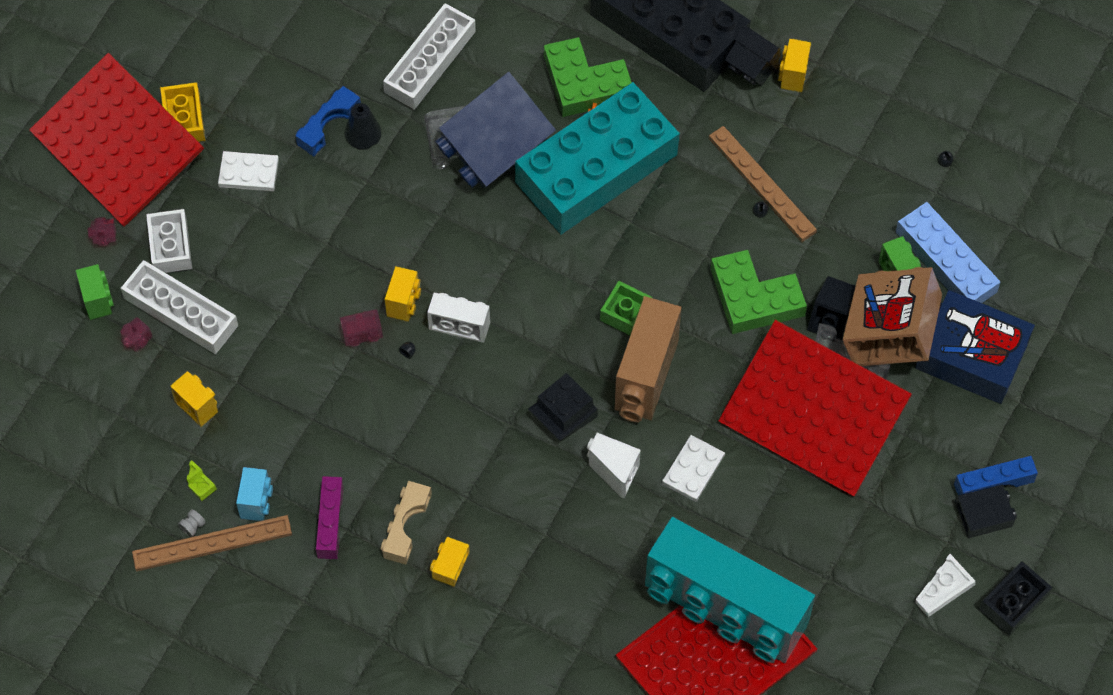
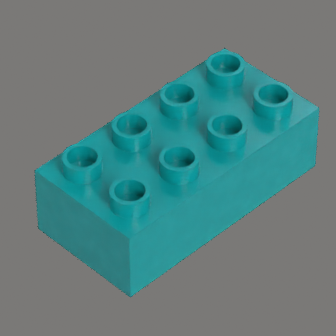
[515,82,680,235]
[645,517,815,663]

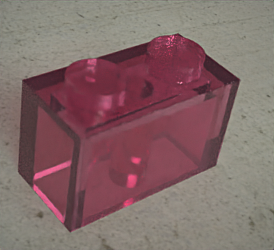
[340,309,383,346]

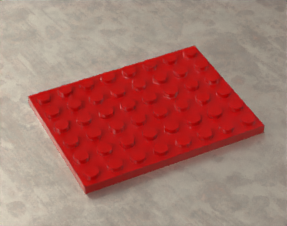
[29,53,205,227]
[718,320,912,497]
[615,605,817,695]

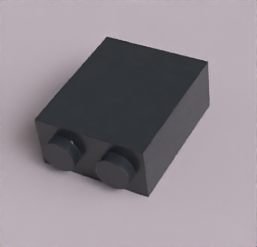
[955,484,1017,538]

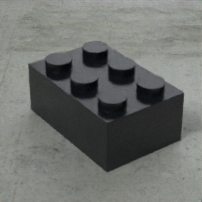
[979,561,1053,636]

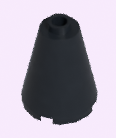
[345,103,381,150]

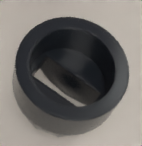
[938,151,953,167]
[753,201,768,218]
[399,342,416,359]

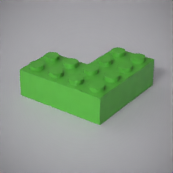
[544,37,632,117]
[710,250,807,334]

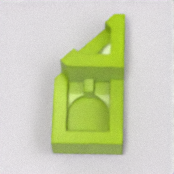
[187,460,217,501]

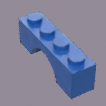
[296,86,361,157]
[954,456,1038,495]

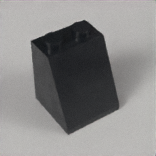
[807,276,856,343]

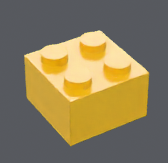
[778,39,811,92]
[385,266,421,322]
[170,371,218,427]

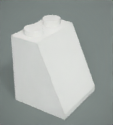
[587,433,641,498]

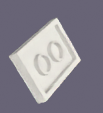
[218,151,279,191]
[662,435,725,502]

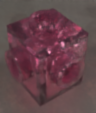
[88,217,117,246]
[120,317,152,352]

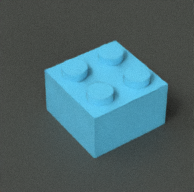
[236,467,273,521]

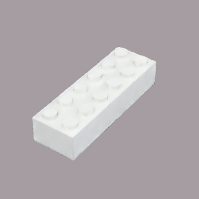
[383,3,476,110]
[121,260,238,355]

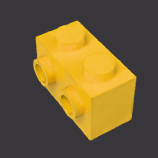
[430,537,470,587]

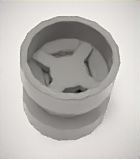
[178,509,206,537]

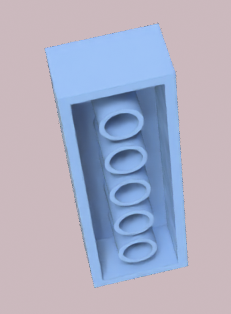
[896,202,1000,303]

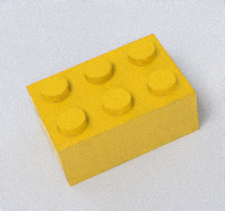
[160,82,206,142]

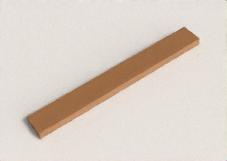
[132,515,292,572]

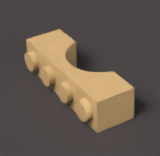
[381,481,432,565]

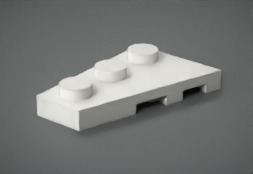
[916,554,975,617]

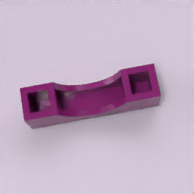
[316,476,344,559]

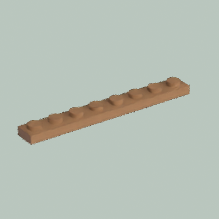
[709,126,817,243]

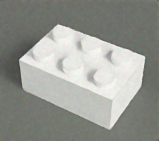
[146,209,192,273]
[427,293,490,343]

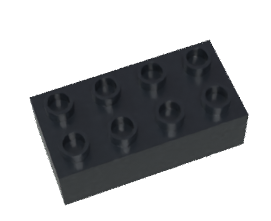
[590,0,751,92]

